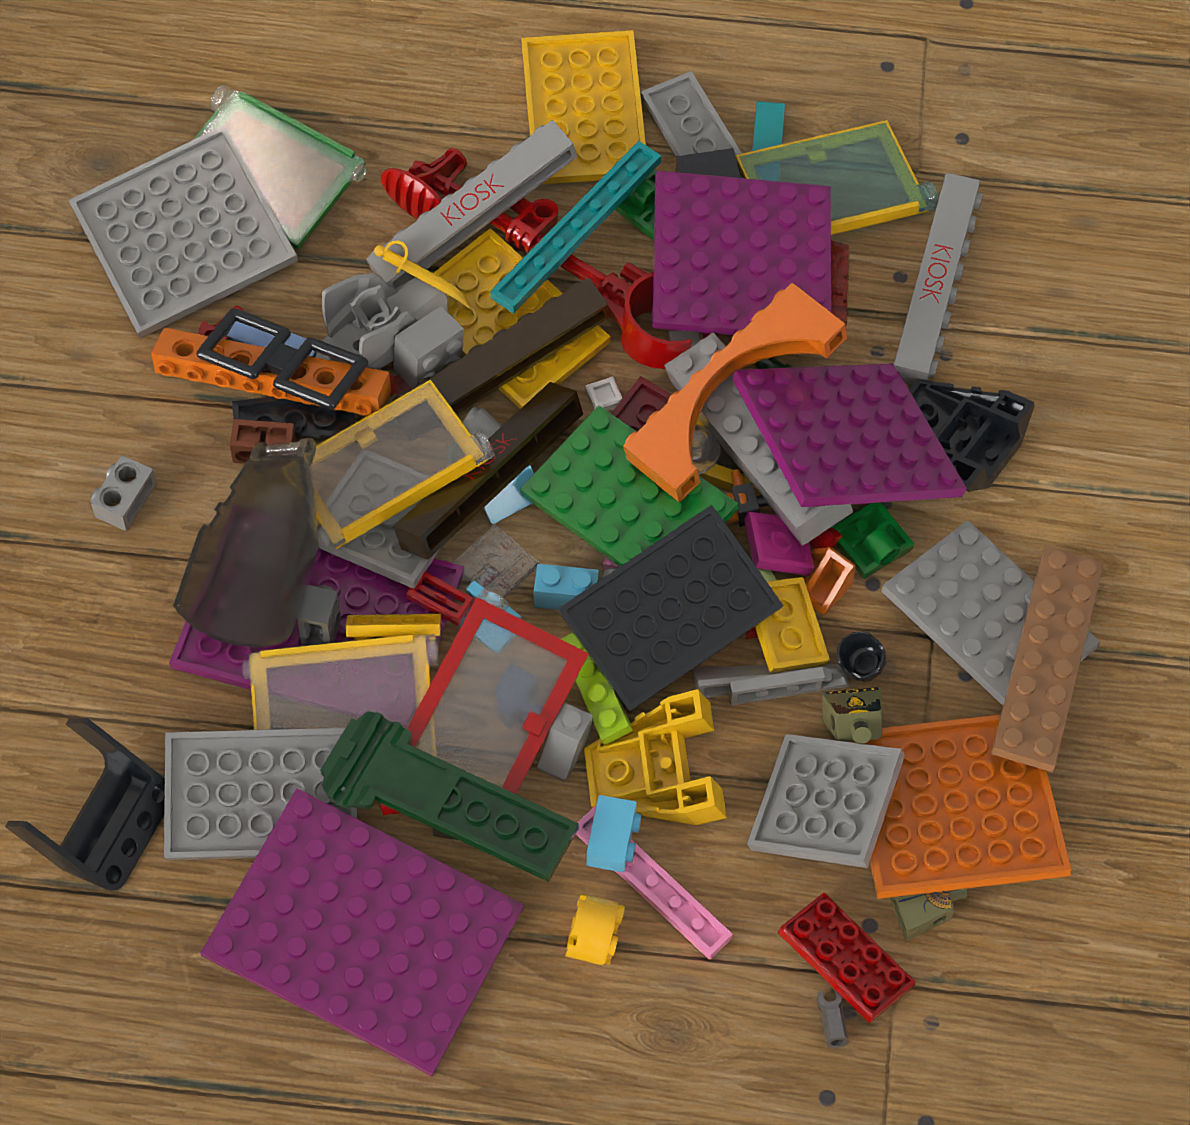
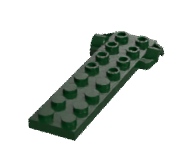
[320,711,579,882]

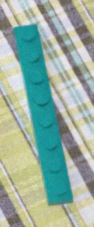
[490,141,661,314]

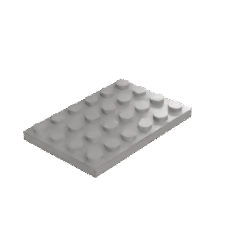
[881,520,1100,705]
[164,728,358,860]

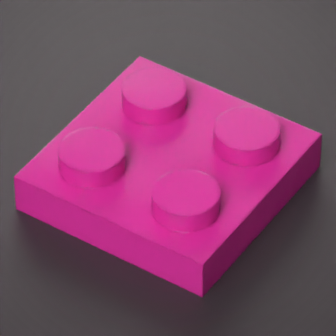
[744,512,814,576]

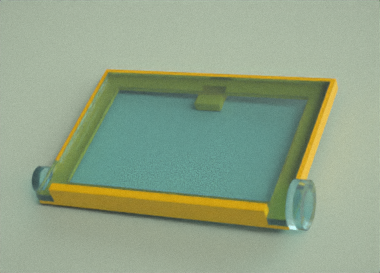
[735,120,938,235]

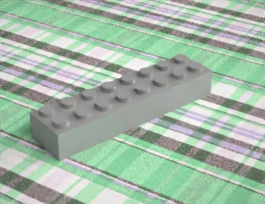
[664,332,853,546]

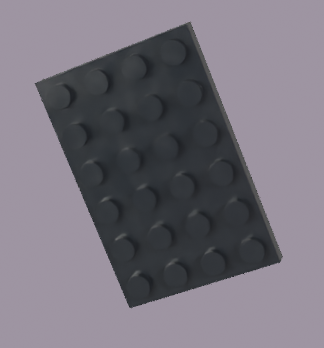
[558,505,784,713]

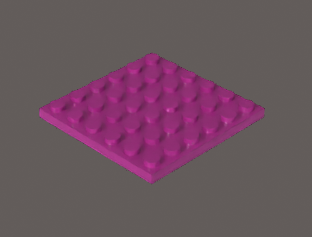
[652,171,831,335]
[732,363,967,507]

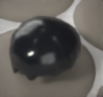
[837,631,887,682]

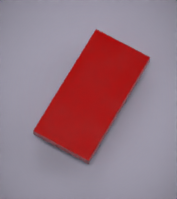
[778,892,916,1024]

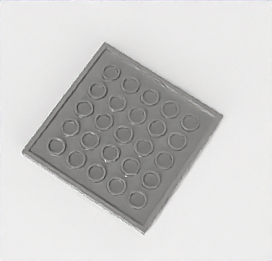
[69,125,298,338]

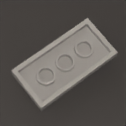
[641,71,742,157]

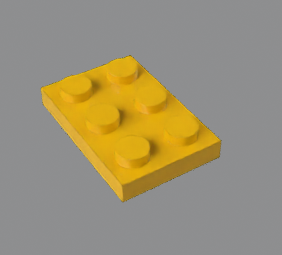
[755,577,830,674]

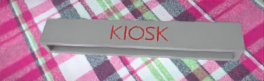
[366,120,577,288]
[894,173,983,385]

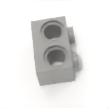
[91,455,157,531]

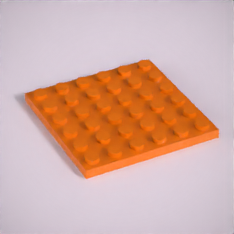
[850,714,1071,899]

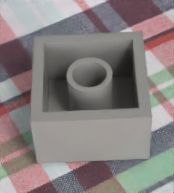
[393,306,464,389]

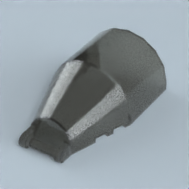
[173,438,319,648]

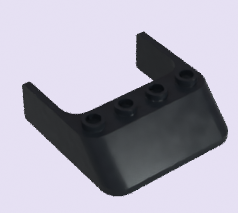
[5,718,165,891]

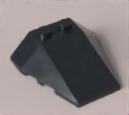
[909,379,1035,492]

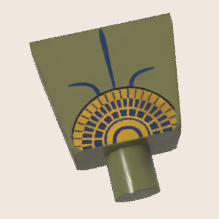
[890,889,967,941]

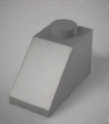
[537,703,593,782]

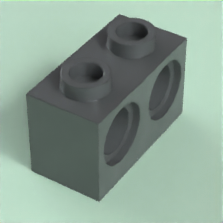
[297,585,342,646]

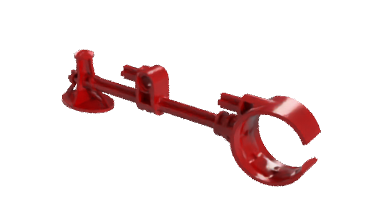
[381,148,710,369]

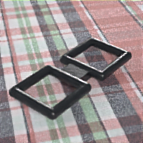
[196,308,368,410]

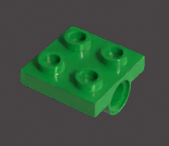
[615,169,657,241]
[832,502,914,579]

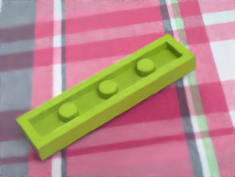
[561,633,633,745]

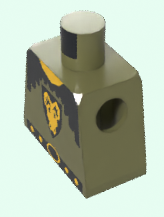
[822,687,882,744]

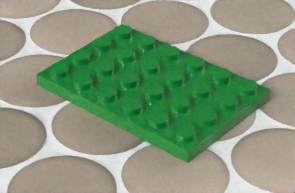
[520,406,739,566]

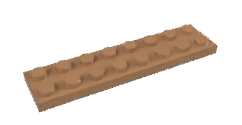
[991,545,1104,772]

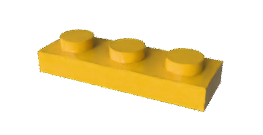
[346,614,441,640]

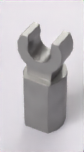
[817,990,849,1048]

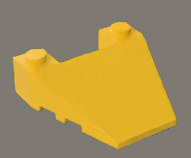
[584,689,727,825]

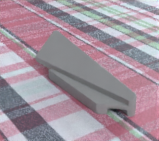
[692,664,849,706]

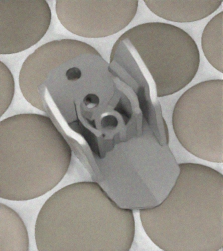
[316,272,448,370]

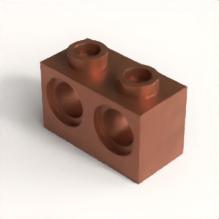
[230,419,297,467]

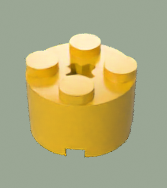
[565,893,625,966]

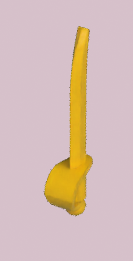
[374,240,471,309]

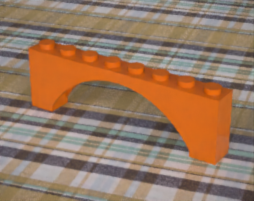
[623,283,847,503]

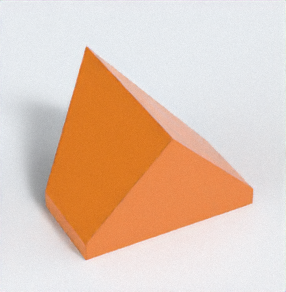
[803,547,856,615]

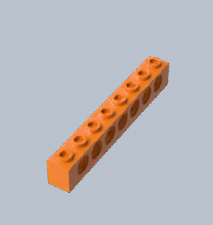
[151,327,391,416]

